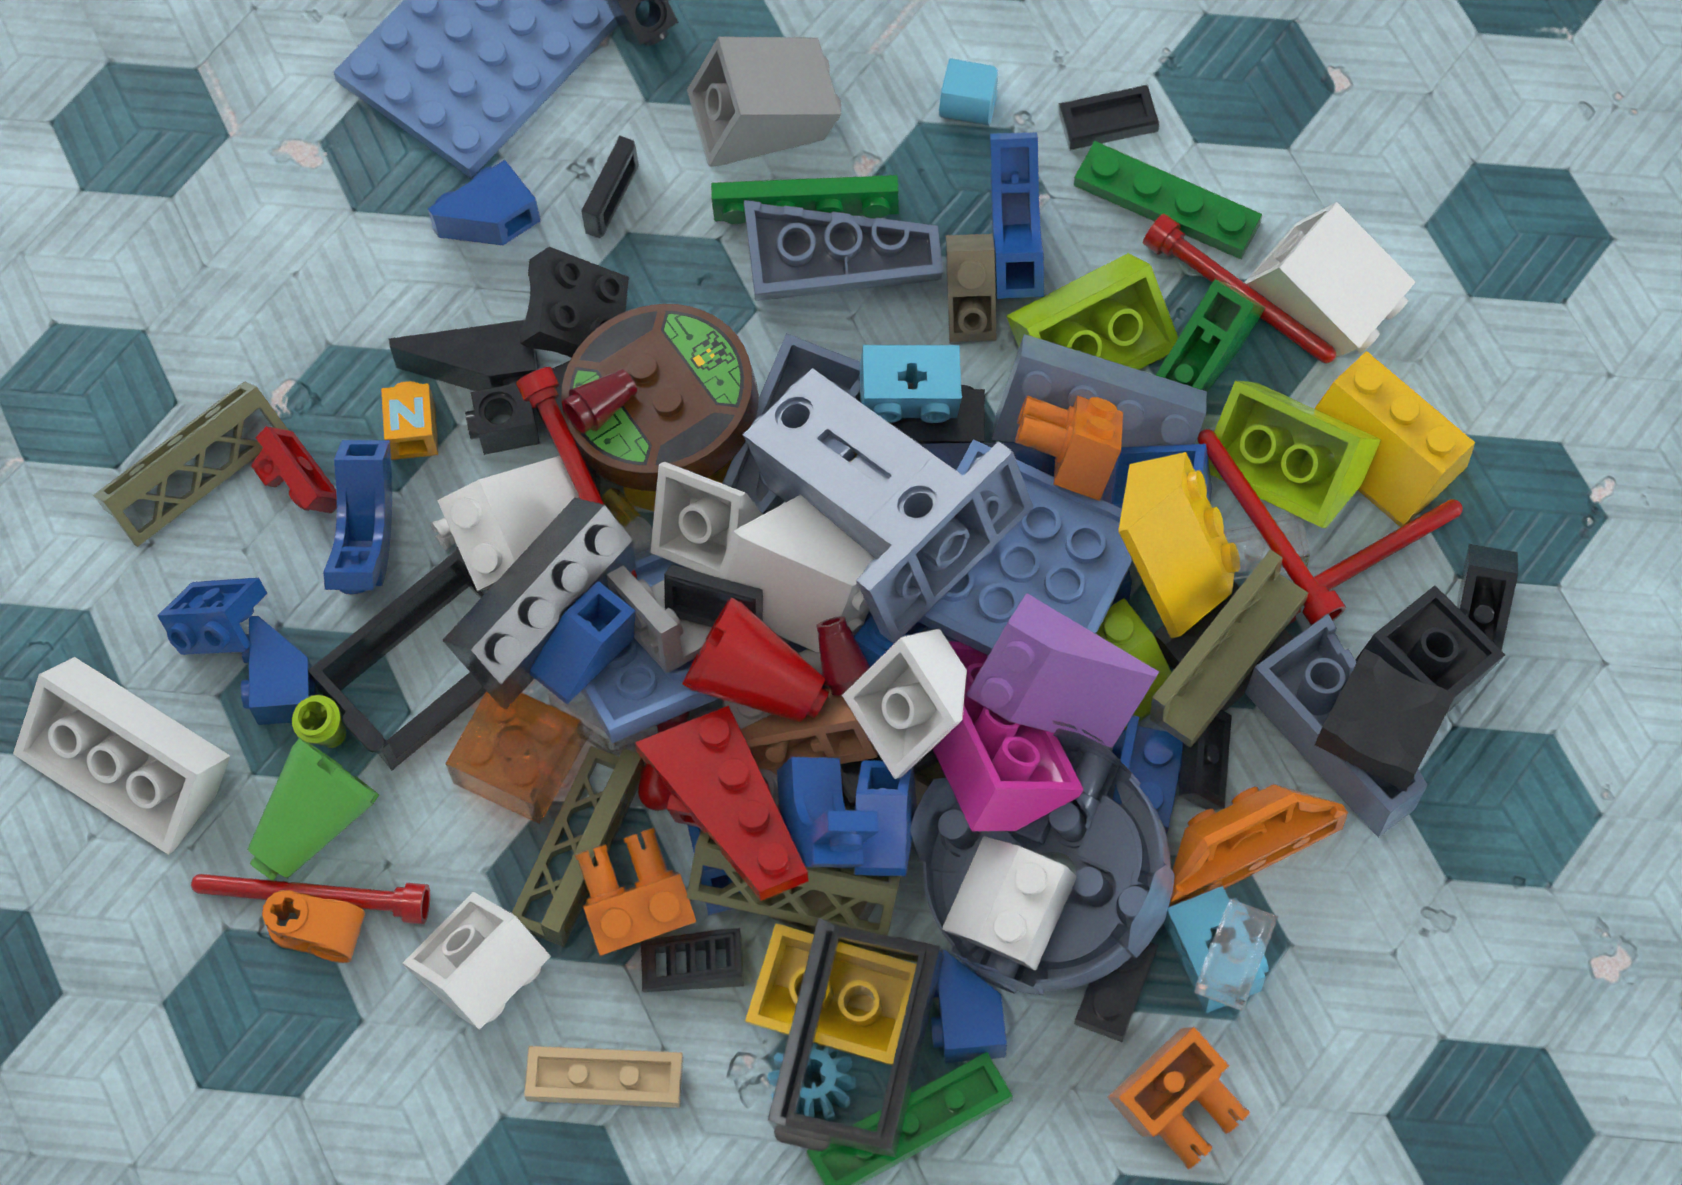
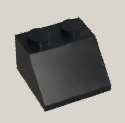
[1355,585,1505,713]

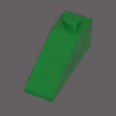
[1156,279,1266,393]

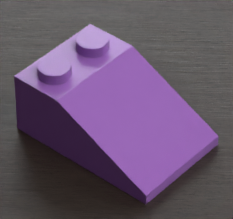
[966,593,1159,748]

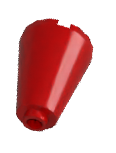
[682,597,829,722]

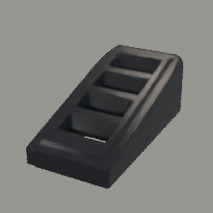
[641,928,744,992]

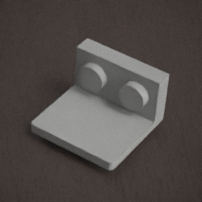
[607,565,712,673]

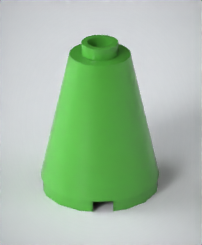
[247,738,379,881]

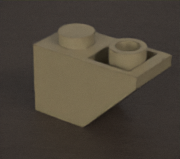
[946,234,997,342]

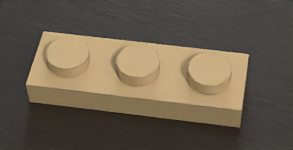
[524,1046,683,1108]

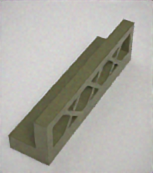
[93,381,288,547]
[1150,549,1308,748]
[511,746,645,947]
[686,830,901,936]

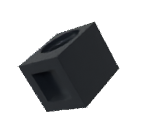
[606,0,679,46]
[465,384,540,455]

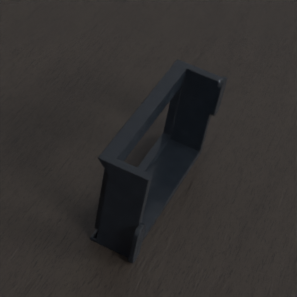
[308,547,489,771]
[768,918,944,1157]

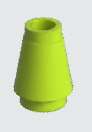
[292,695,346,748]

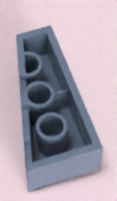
[744,200,943,301]
[722,333,861,515]
[992,334,1206,447]
[1245,614,1427,838]

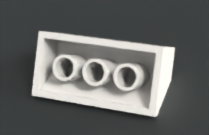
[13,657,230,855]

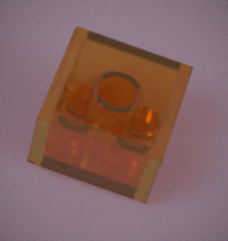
[445,691,586,824]

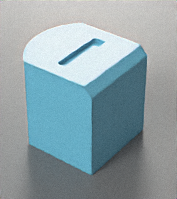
[939,58,998,126]

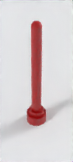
[1143,213,1336,363]
[516,367,637,579]
[1197,429,1346,626]
[1287,499,1463,626]
[191,874,430,924]

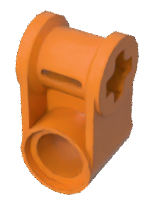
[262,890,365,963]

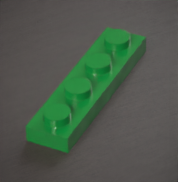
[1074,141,1262,260]
[711,175,899,224]
[806,1052,1013,1185]

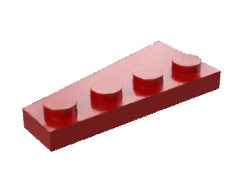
[635,705,809,901]

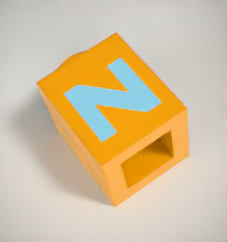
[381,381,438,460]

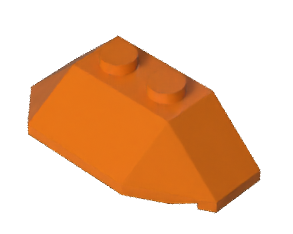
[1168,784,1348,908]

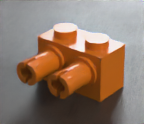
[1015,395,1123,501]
[575,828,697,956]
[1107,1027,1250,1169]

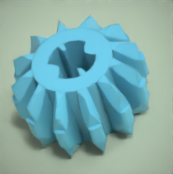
[768,1043,856,1121]

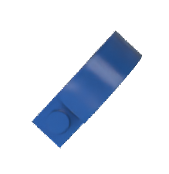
[990,132,1044,299]
[323,440,392,594]
[777,757,879,868]

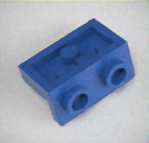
[157,577,268,655]
[1112,715,1183,834]

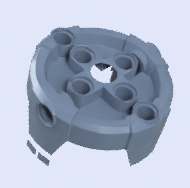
[911,720,1175,995]

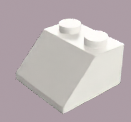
[650,462,763,577]
[842,629,967,779]
[942,836,1077,971]
[402,892,551,1030]

